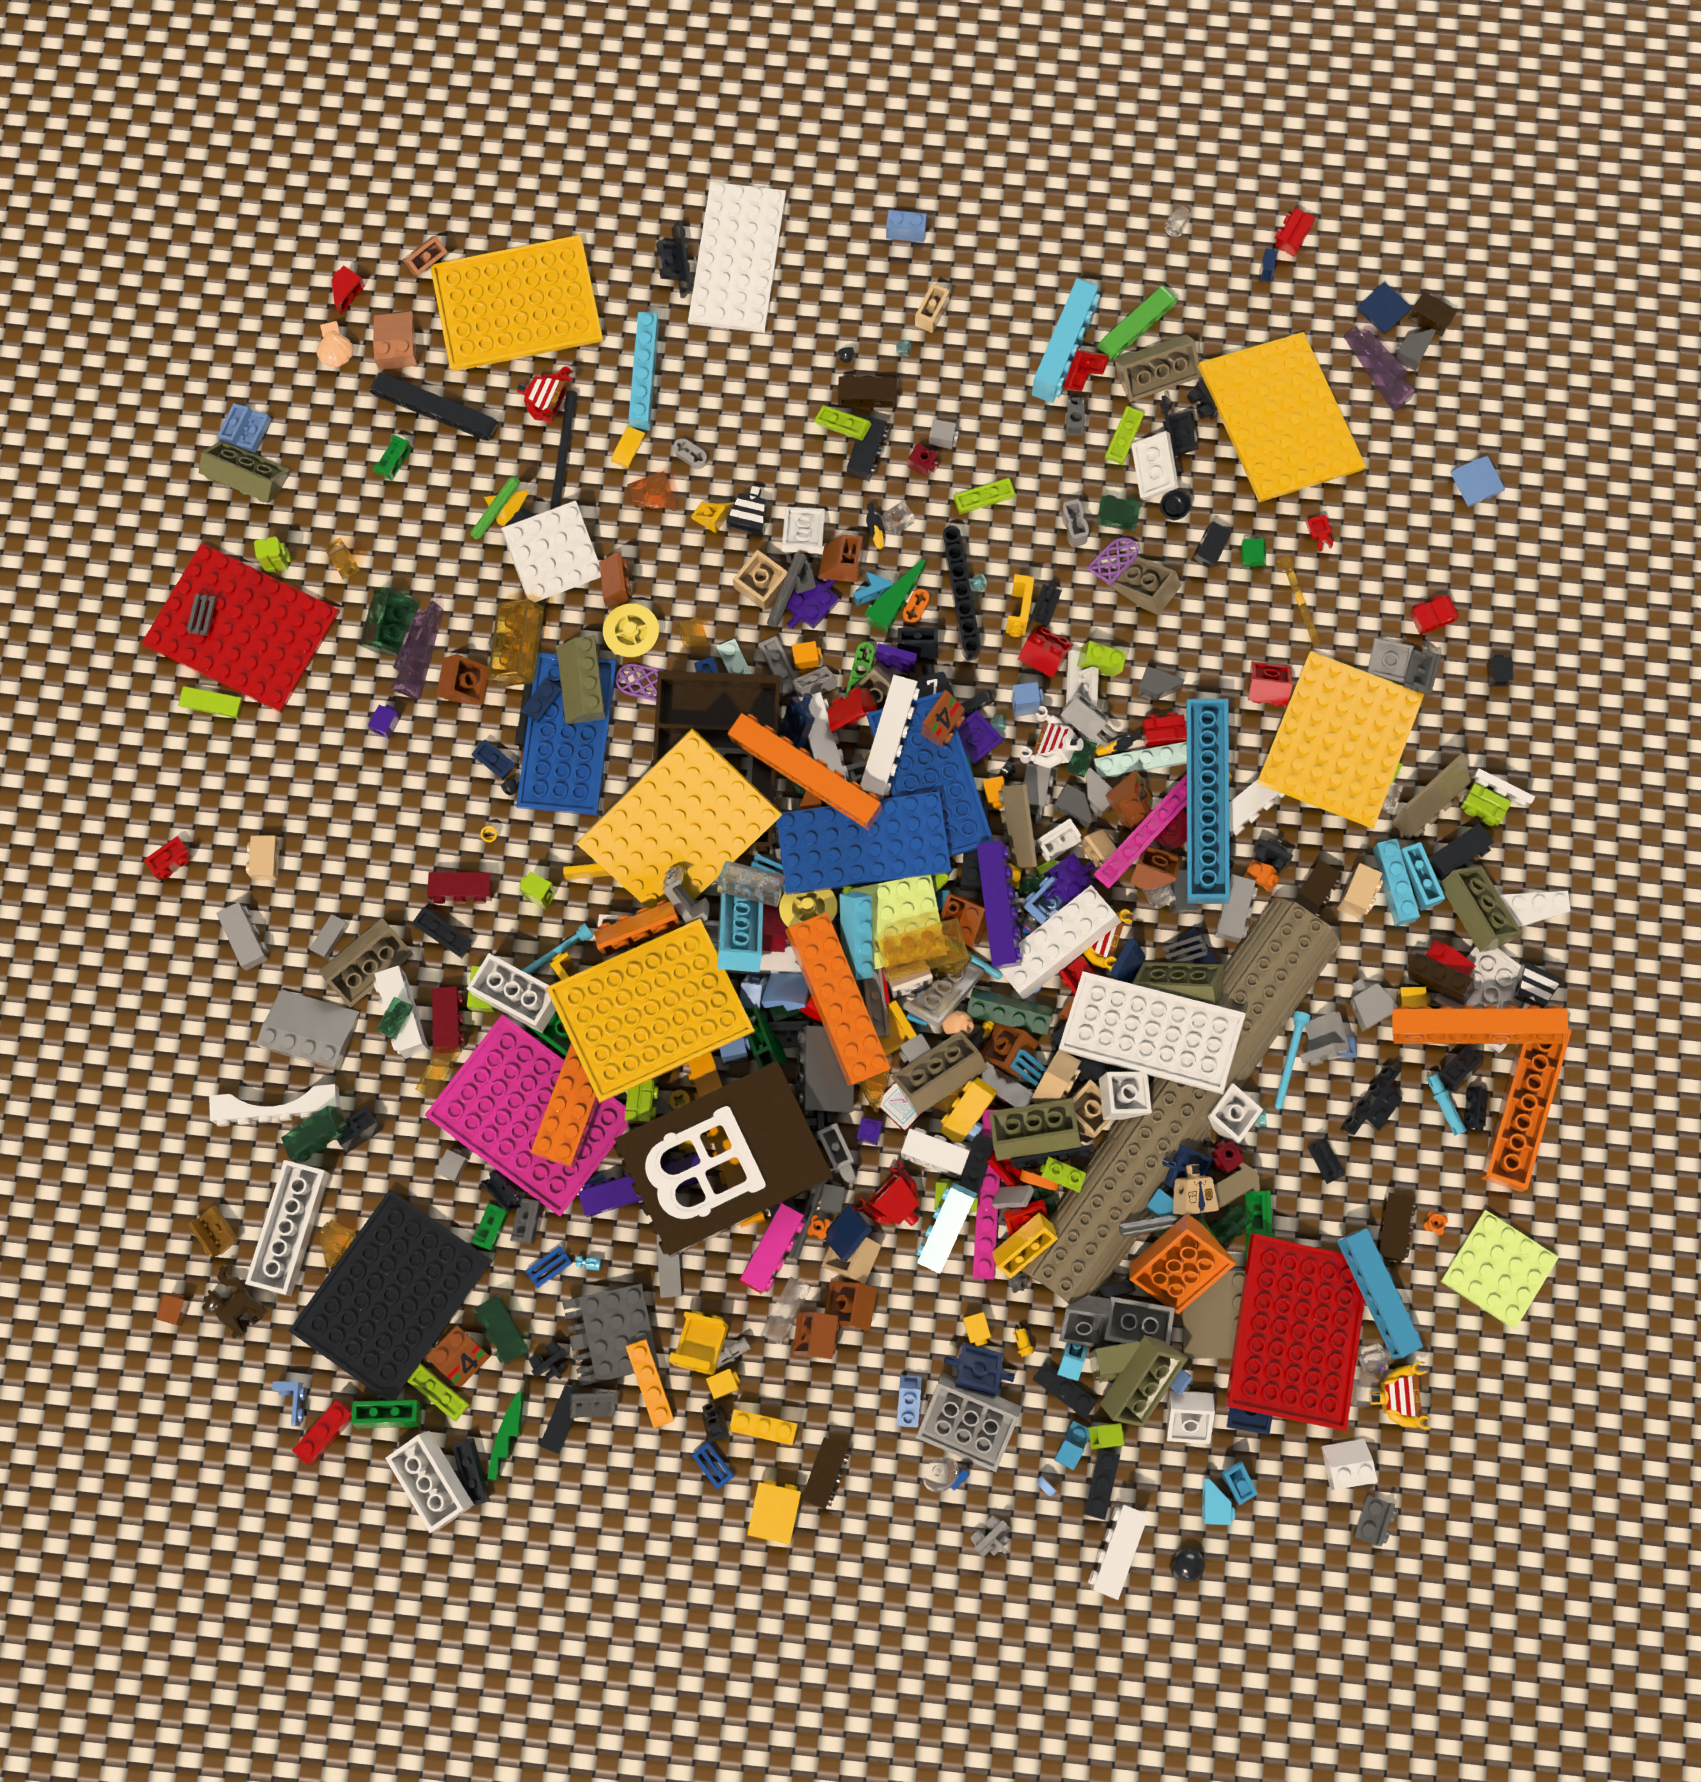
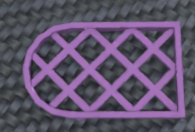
[1087,538,1138,585]
[616,664,663,702]

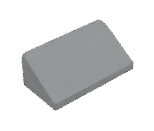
[791,666,837,697]
[310,914,349,959]

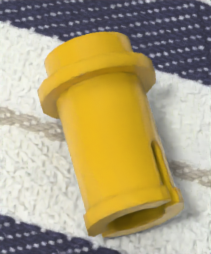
[1013,1328,1034,1357]

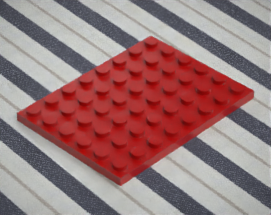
[141,543,340,713]
[1225,1234,1365,1431]

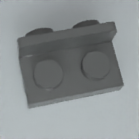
[1353,1495,1396,1547]

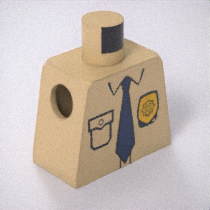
[1173,1164,1219,1215]

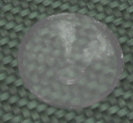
[1351,1369,1381,1408]
[923,1457,959,1492]

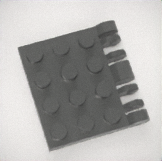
[562,1283,660,1386]

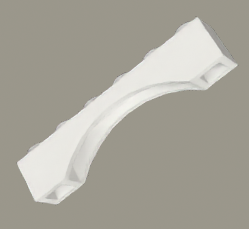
[209,1084,340,1127]

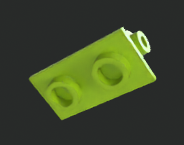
[1040,1157,1086,1193]

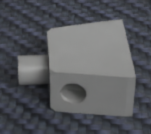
[1350,978,1398,1032]

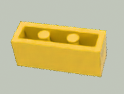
[939,1077,998,1144]
[992,1213,1058,1279]
[729,1409,798,1446]

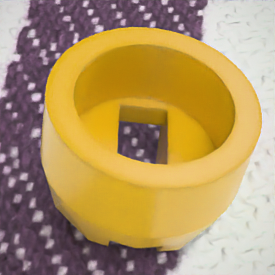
[481,826,498,842]

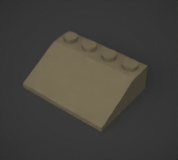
[1392,753,1471,840]
[1182,1271,1245,1359]

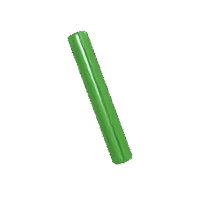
[470,476,520,539]

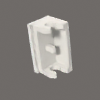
[1035,819,1082,862]

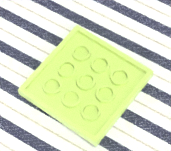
[849,875,947,970]
[1440,1210,1559,1329]

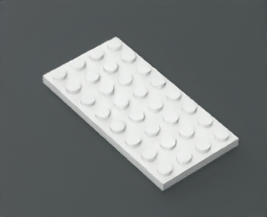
[688,182,786,333]
[1059,972,1246,1094]

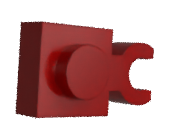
[1306,514,1333,552]

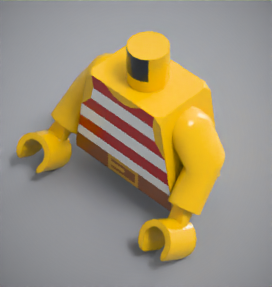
[1083,909,1133,971]
[1369,1361,1432,1430]

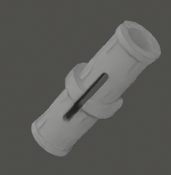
[715,1337,751,1371]

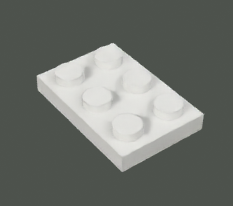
[1131,431,1179,500]
[782,507,825,554]
[1471,769,1535,807]

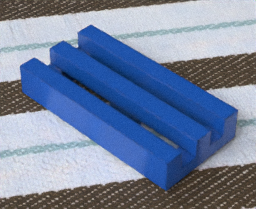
[525,1246,573,1289]
[691,1441,735,1490]

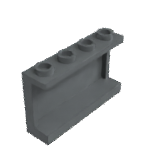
[796,1026,854,1114]

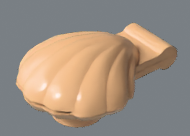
[317,321,354,367]

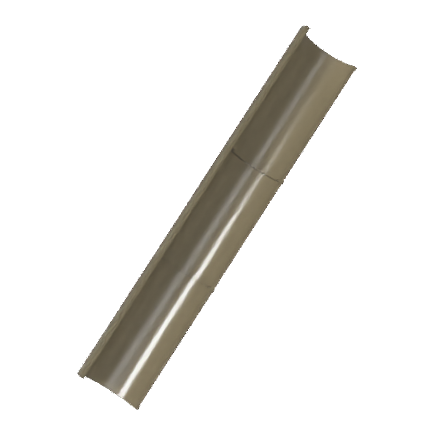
[1021,898,1340,1304]

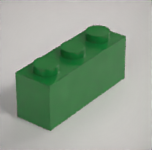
[351,1400,422,1429]

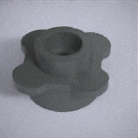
[1009,1272,1028,1293]

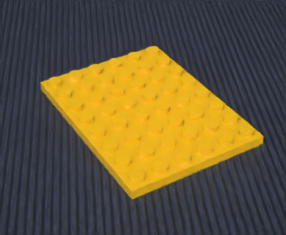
[430,235,603,372]
[1198,332,1366,502]
[1257,651,1424,829]
[577,728,782,915]
[546,919,754,1103]

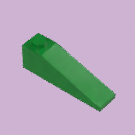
[865,559,926,634]

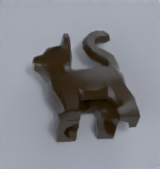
[202,1265,268,1340]

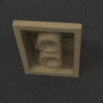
[1106,555,1181,615]

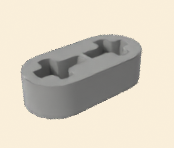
[673,438,707,469]

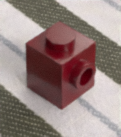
[907,443,939,477]

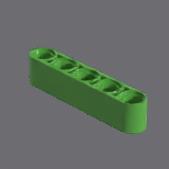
[1097,286,1178,361]

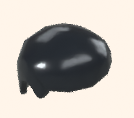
[1159,489,1192,521]
[1169,1548,1205,1583]

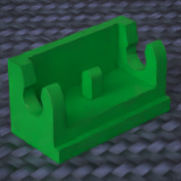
[373,435,412,481]
[1244,1191,1272,1235]
[471,1203,510,1252]

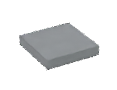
[1367,638,1414,685]

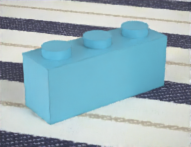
[1401,842,1445,911]

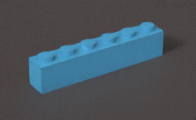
[1337,1228,1423,1359]

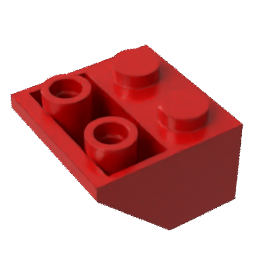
[1018,626,1073,678]

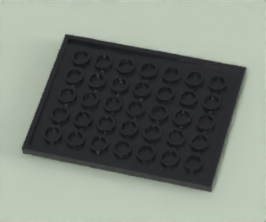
[288,1189,493,1401]

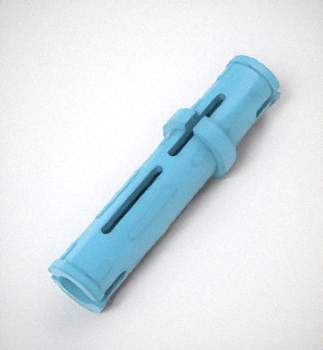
[1426,1074,1467,1136]

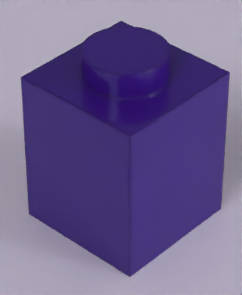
[368,704,400,739]
[857,1117,882,1146]

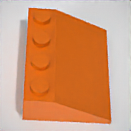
[594,900,682,957]
[1129,1213,1236,1314]

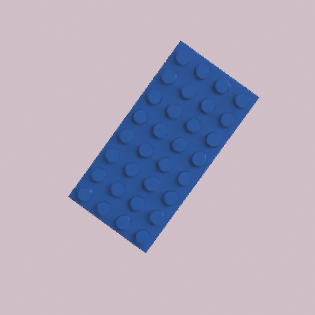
[516,653,617,816]
[867,691,994,857]
[777,791,951,895]

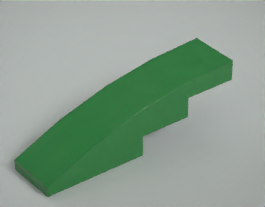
[488,1392,524,1480]

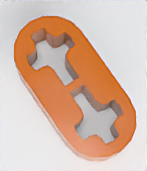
[903,589,929,626]
[1019,1169,1060,1191]

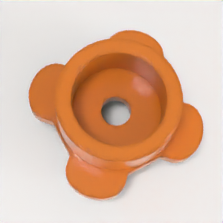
[1424,1211,1448,1235]
[807,1215,831,1239]

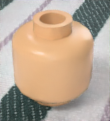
[942,1010,974,1037]

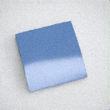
[217,403,272,453]
[1450,456,1505,508]
[761,973,810,1011]

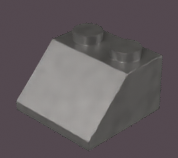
[1059,1295,1110,1348]

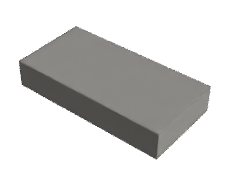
[991,1185,1034,1209]

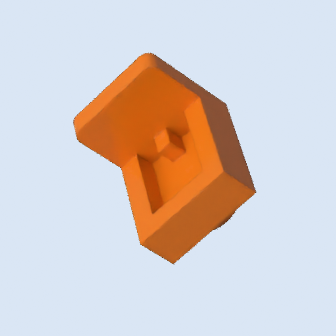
[1243,860,1279,892]

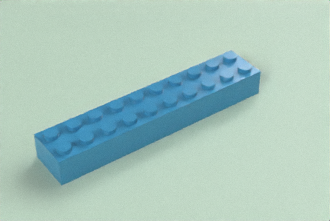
[1186,699,1230,904]

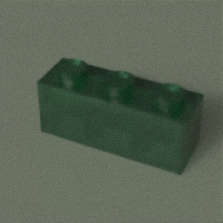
[281,1106,349,1162]
[474,1295,530,1365]

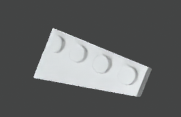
[1500,891,1571,927]

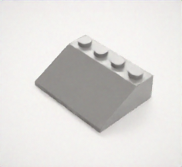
[256,989,360,1071]
[916,1373,1022,1472]

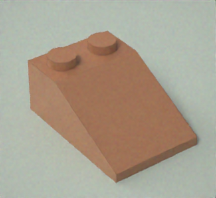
[373,311,417,370]

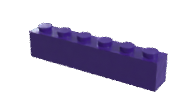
[977,840,1023,969]
[578,1152,708,1218]

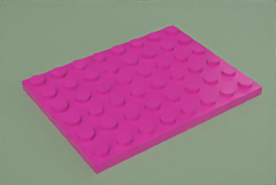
[424,1014,630,1217]

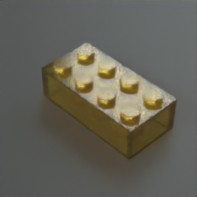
[487,599,544,687]
[875,918,969,981]

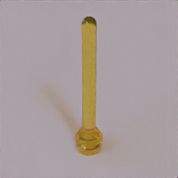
[1277,555,1320,646]

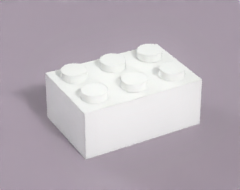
[901,1127,970,1180]

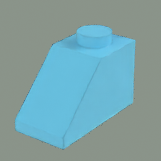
[1057,1342,1088,1381]
[1202,1479,1235,1525]

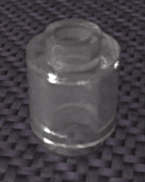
[1165,207,1191,237]

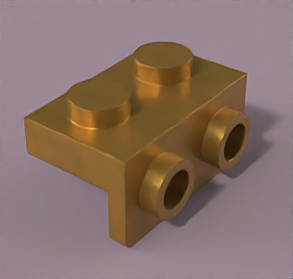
[188,1205,239,1257]

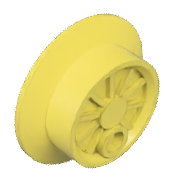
[603,604,659,657]
[779,889,837,927]

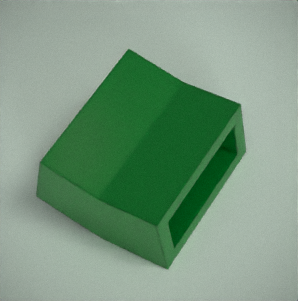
[1241,538,1266,567]

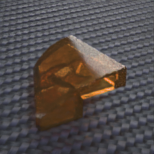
[627,471,678,511]

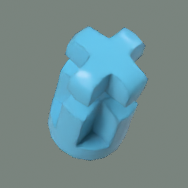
[576,1256,602,1271]

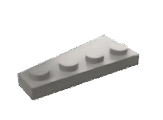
[903,961,984,1028]

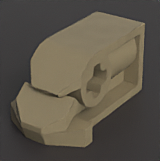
[1213,1163,1260,1212]

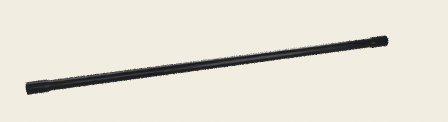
[514,390,578,747]

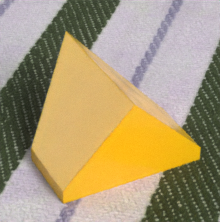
[484,490,529,526]
[691,502,734,533]

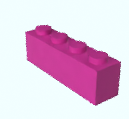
[740,1203,806,1293]

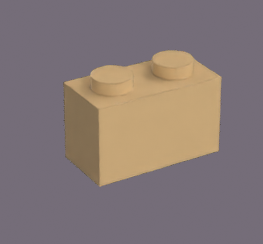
[915,283,950,333]
[246,836,280,880]

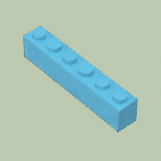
[629,312,659,431]

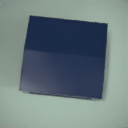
[1259,248,1278,281]

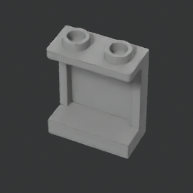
[662,865,710,924]

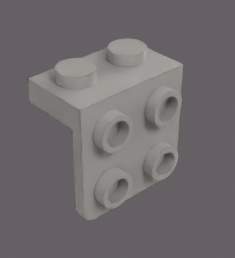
[1300,1012,1350,1066]

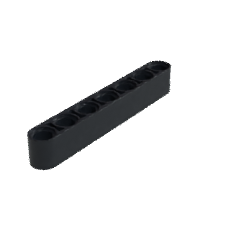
[369,372,499,441]
[942,526,981,660]

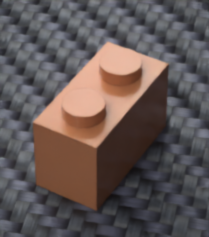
[402,236,448,276]

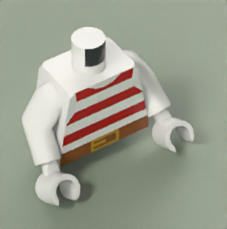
[1020,706,1083,768]

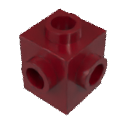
[1211,1140,1245,1175]

